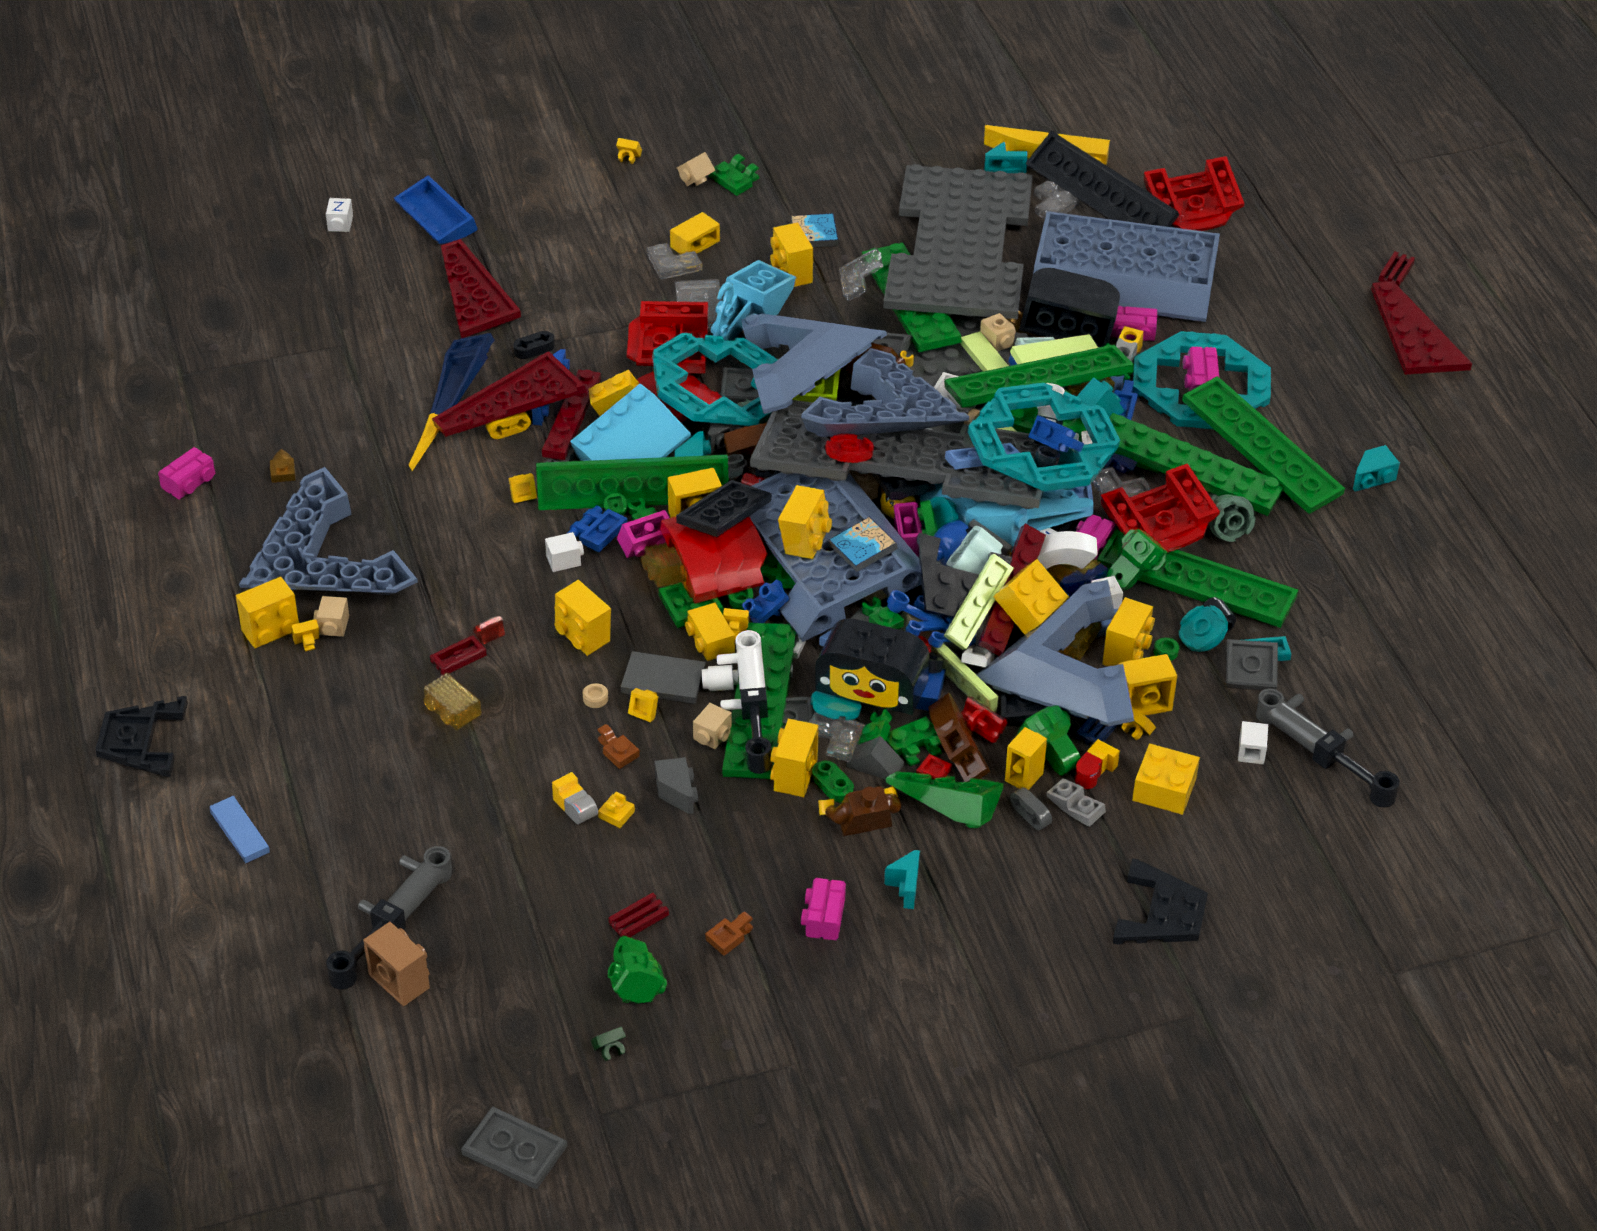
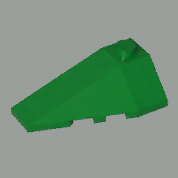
[886,771,1003,828]

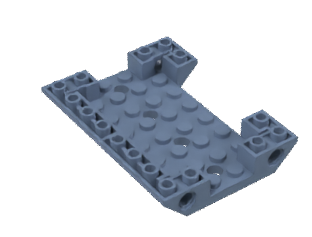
[1033,211,1220,322]
[749,472,922,642]

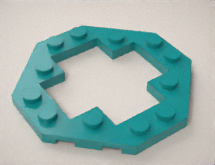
[1133,331,1271,429]
[652,333,778,426]
[968,383,1120,491]

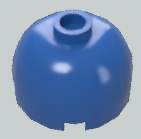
[934,520,968,566]

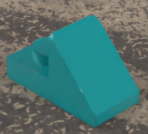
[984,142,1027,173]
[884,850,920,909]

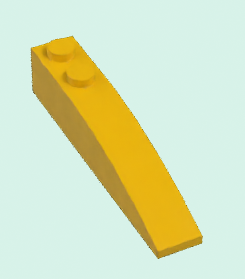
[984,125,1110,165]

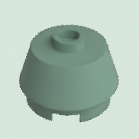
[1209,494,1256,542]

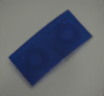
[1103,454,1137,473]
[1059,563,1108,601]

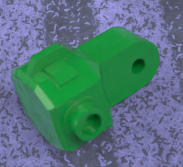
[1107,529,1167,591]
[1018,705,1081,776]
[608,936,667,1003]

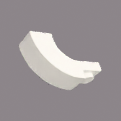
[1038,531,1097,569]

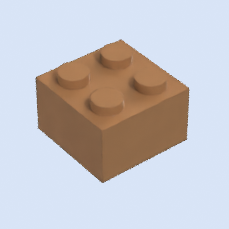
[364,922,430,1006]

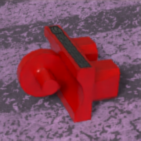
[961,697,1007,743]

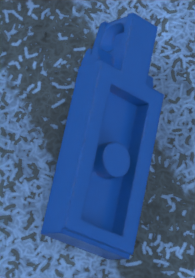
[1114,380,1138,420]
[1028,415,1084,453]

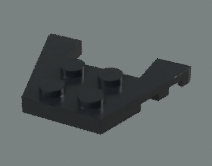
[917,533,1012,619]
[95,696,188,777]
[1113,858,1208,944]

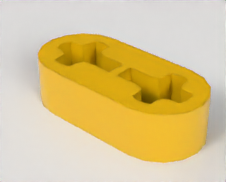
[486,412,531,439]

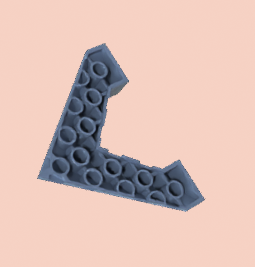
[741,314,887,414]
[801,348,969,437]
[239,467,418,595]
[976,580,1134,726]

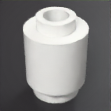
[702,665,739,691]

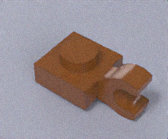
[598,724,640,769]
[705,912,753,956]

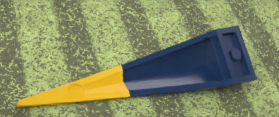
[409,333,494,471]

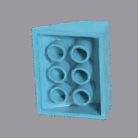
[570,384,691,461]

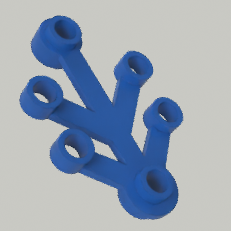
[887,590,977,648]

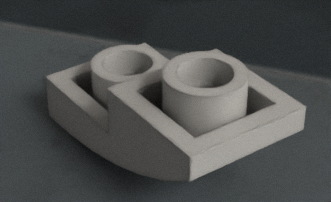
[1046,778,1106,827]

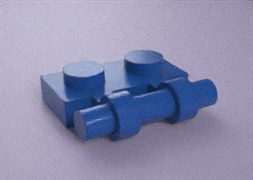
[566,505,628,552]

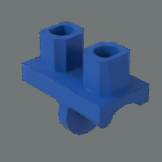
[742,579,790,623]

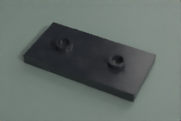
[676,480,772,537]

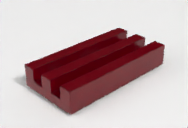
[1378,251,1415,287]
[430,635,487,676]
[608,893,669,937]

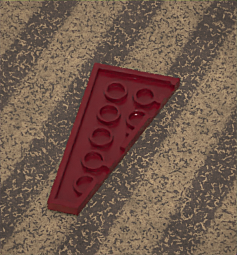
[441,239,521,339]
[1371,281,1472,375]
[432,351,586,437]

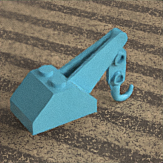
[711,260,796,341]
[966,489,1094,556]

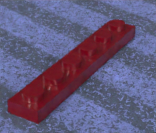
[542,369,601,460]
[978,523,1046,656]

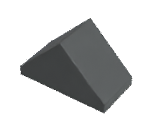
[846,736,904,780]

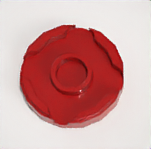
[825,434,874,463]

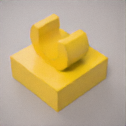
[616,138,642,164]
[509,473,537,503]
[723,608,749,640]
[292,619,319,652]
[628,688,659,722]
[1122,707,1156,740]
[598,792,635,828]

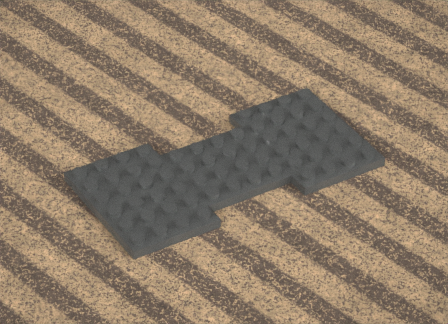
[883,164,1033,319]
[750,400,1043,509]

